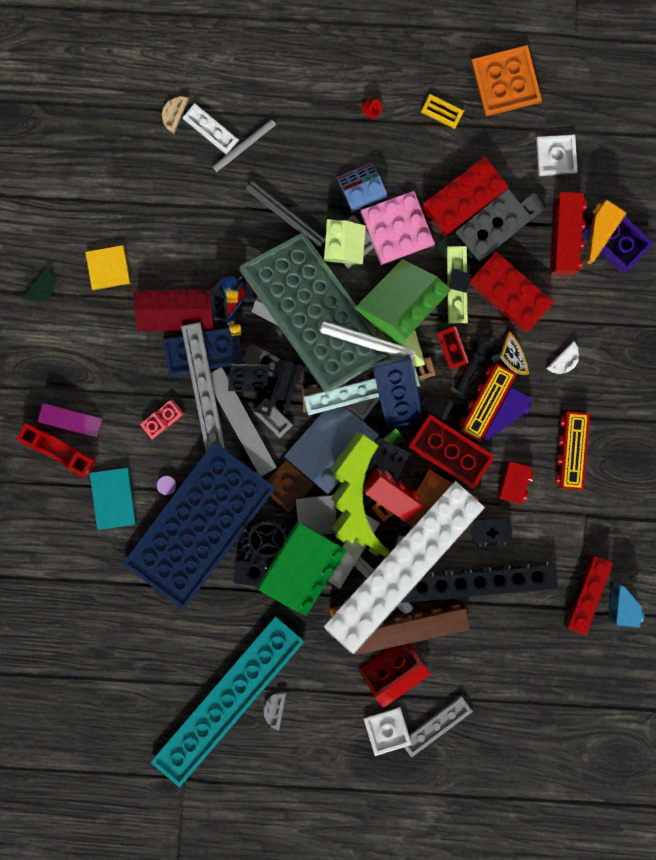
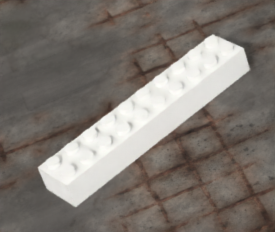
[324,481,485,654]

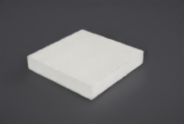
[536,134,578,176]
[363,707,412,756]

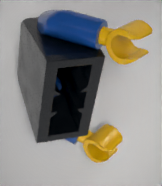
[210,275,246,336]

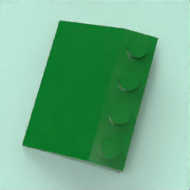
[256,522,347,616]

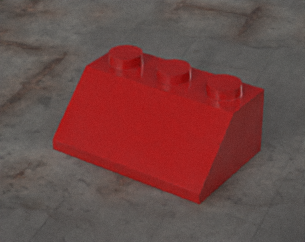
[359,643,431,708]

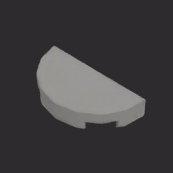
[264,692,286,731]

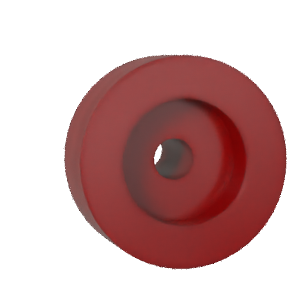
[361,98,382,119]

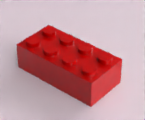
[422,157,509,237]
[549,192,587,276]
[469,252,554,333]
[408,414,495,489]

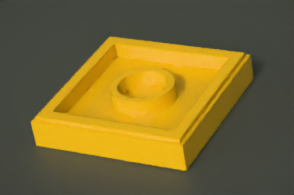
[85,245,131,290]

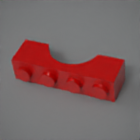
[16,423,97,478]
[564,554,613,635]

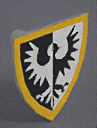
[492,331,529,375]

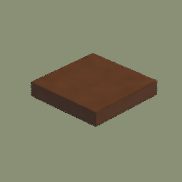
[267,459,314,513]

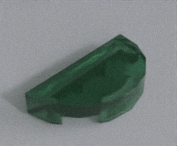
[435,235,473,258]
[24,268,55,302]

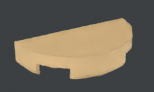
[162,96,189,134]

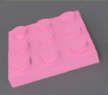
[360,191,435,265]

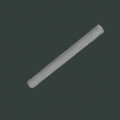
[212,119,276,172]

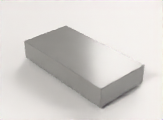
[253,398,293,438]

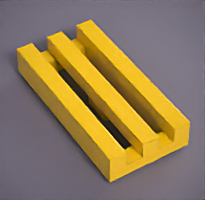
[421,94,464,129]

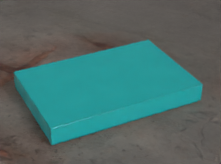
[90,468,136,530]

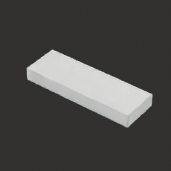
[182,103,239,155]

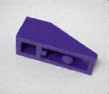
[483,388,532,440]

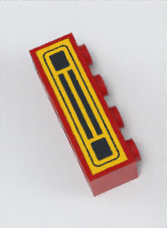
[458,363,517,442]
[555,411,590,490]

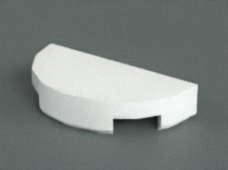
[546,341,579,374]

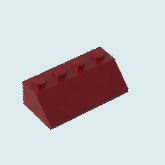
[134,290,214,331]

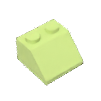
[324,219,366,264]

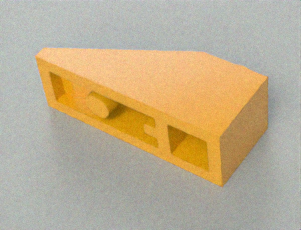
[586,200,626,265]

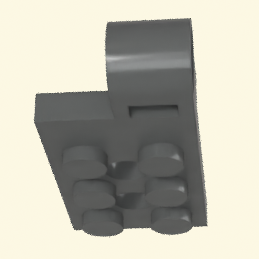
[455,189,547,262]

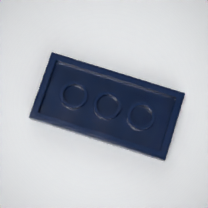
[162,327,245,377]
[372,354,424,430]

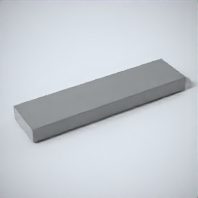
[404,695,473,757]

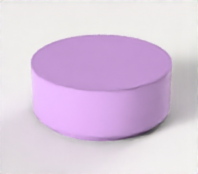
[157,476,177,495]

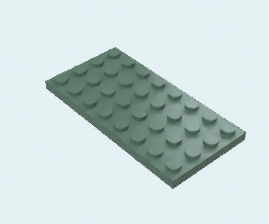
[239,233,390,394]

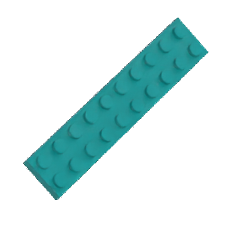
[150,616,305,788]

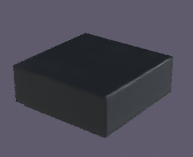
[448,270,472,293]

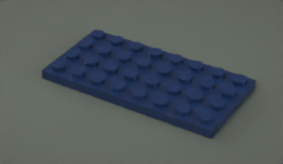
[123,442,276,610]

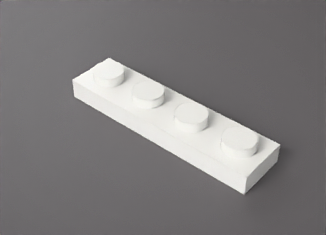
[328,514,380,589]

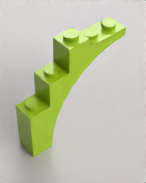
[330,431,390,558]

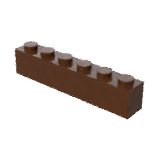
[356,601,470,655]

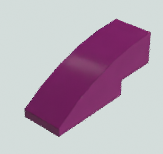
[38,403,103,437]

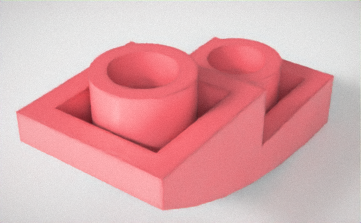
[140,399,184,439]

